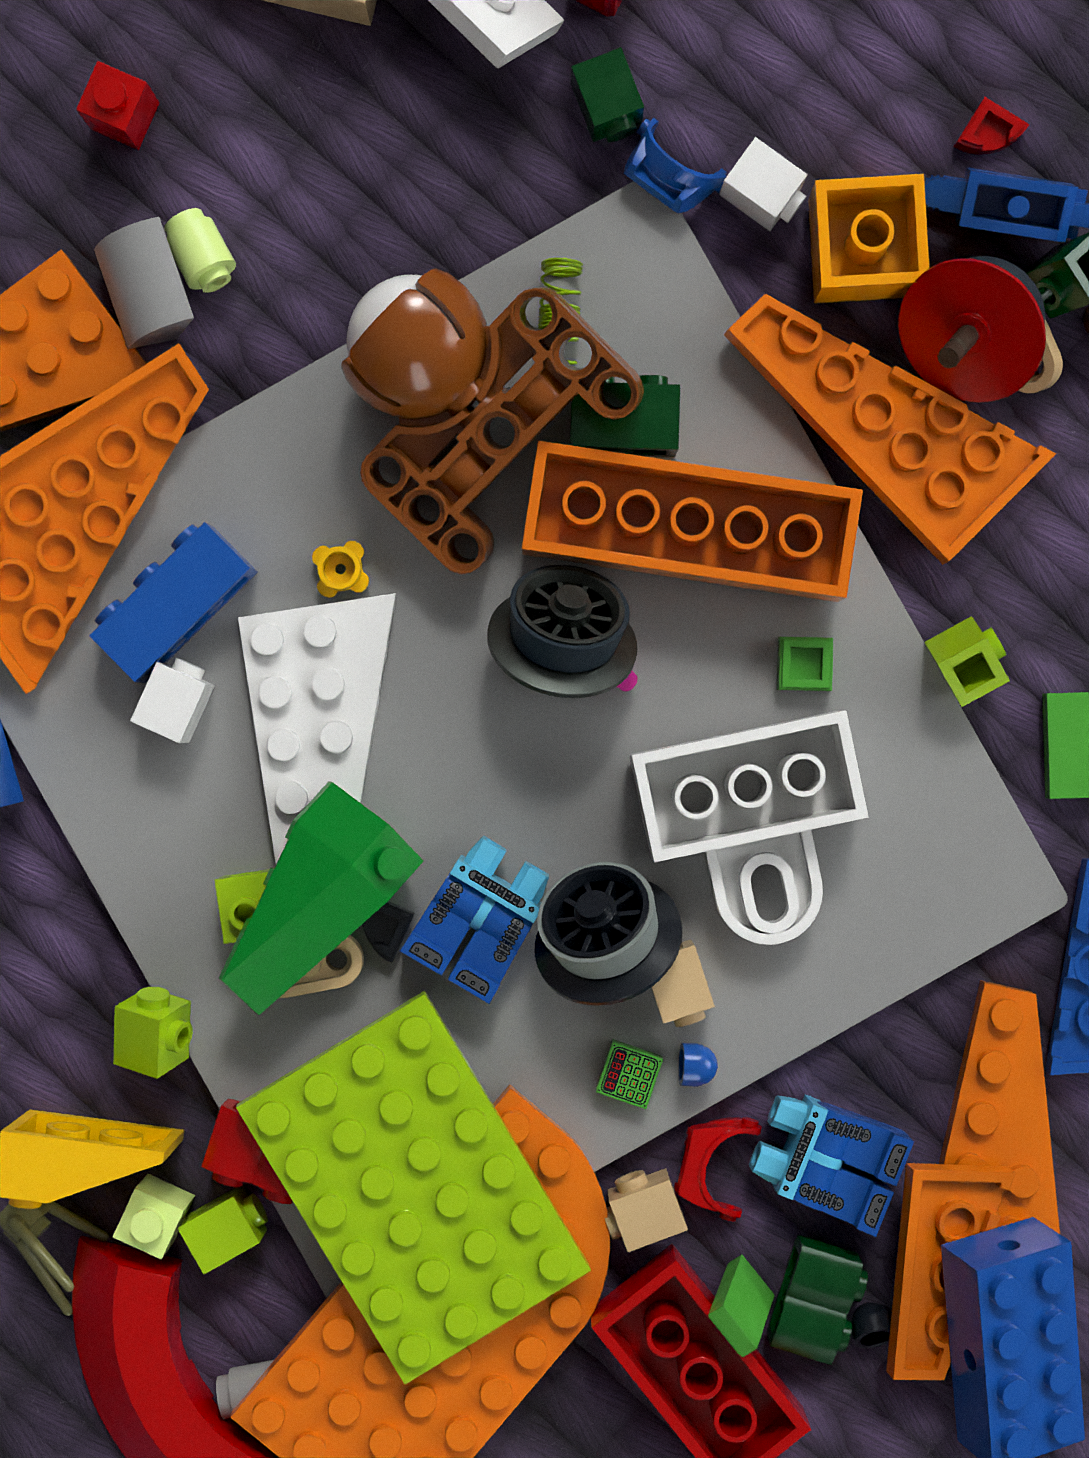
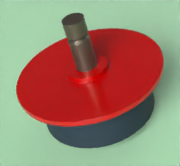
[898,256,1046,402]

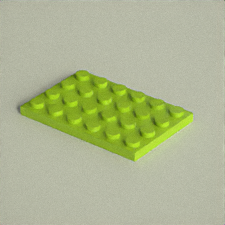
[236,991,591,1384]

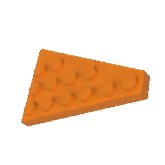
[0,343,209,694]

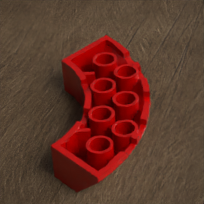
[72,1236,279,1458]

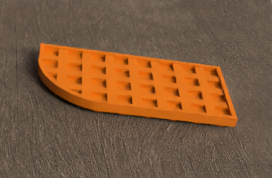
[231,1084,610,1458]

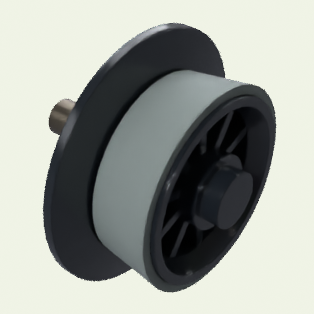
[534,862,683,1006]

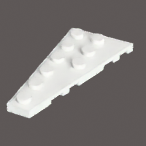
[238,593,397,864]

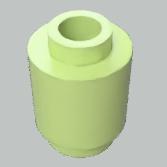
[164,208,236,293]

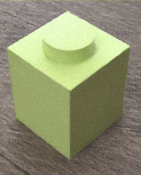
[113,1174,195,1259]

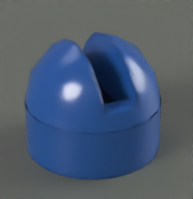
[678,1043,718,1087]

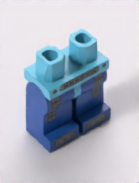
[400,836,549,1004]
[749,1094,914,1237]

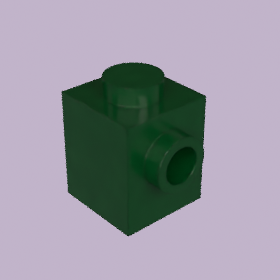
[1025,232,1089,319]

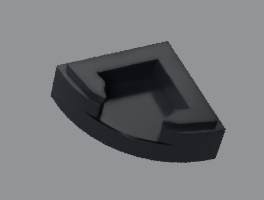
[362,901,415,963]

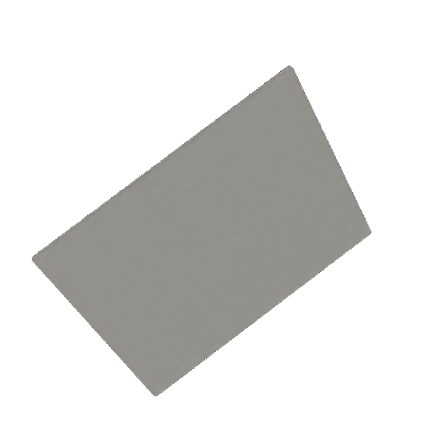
[0,179,1068,1298]

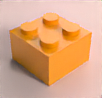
[808,174,929,303]

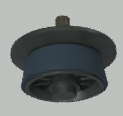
[487,565,638,698]

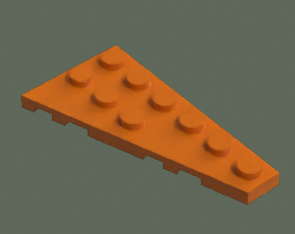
[939,980,1060,1234]

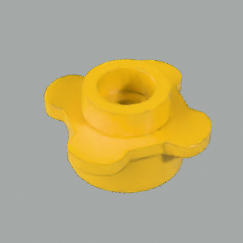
[312,541,369,598]

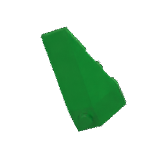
[219,781,424,1015]

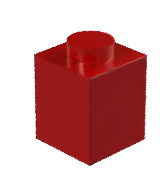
[76,60,160,150]

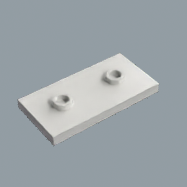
[428,0,564,68]

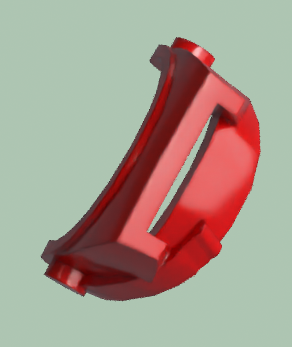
[674,1117,762,1221]

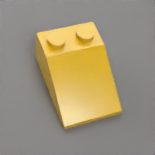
[0,1109,185,1209]

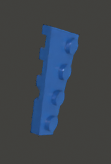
[1045,858,1089,1075]

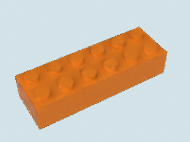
[522,440,863,602]

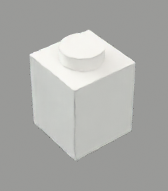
[719,137,808,231]
[130,658,215,743]

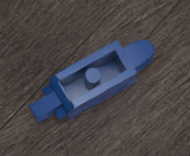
[924,167,1089,242]

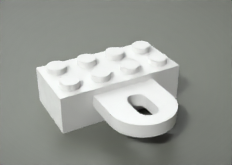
[629,710,869,945]

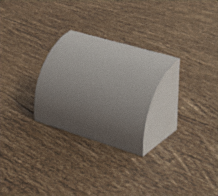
[94,217,194,349]

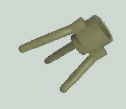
[0,1201,109,1316]

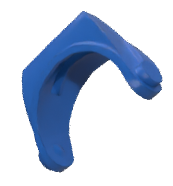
[624,118,727,213]

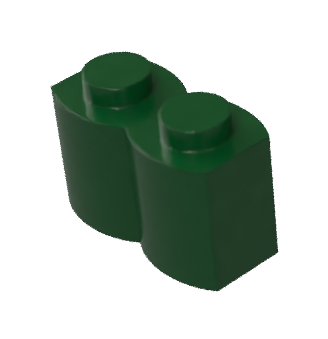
[766,1235,868,1365]

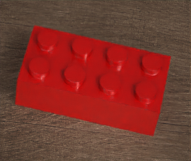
[591,1244,812,1458]

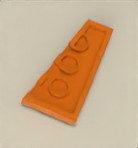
[886,1163,1015,1380]

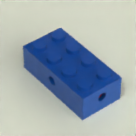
[941,1217,1085,1458]

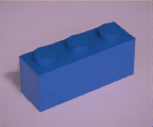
[89,522,258,683]

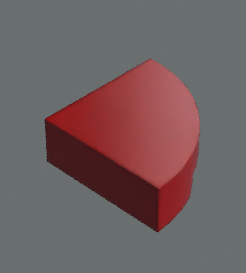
[953,97,1030,155]

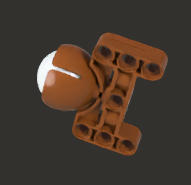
[341,268,644,574]

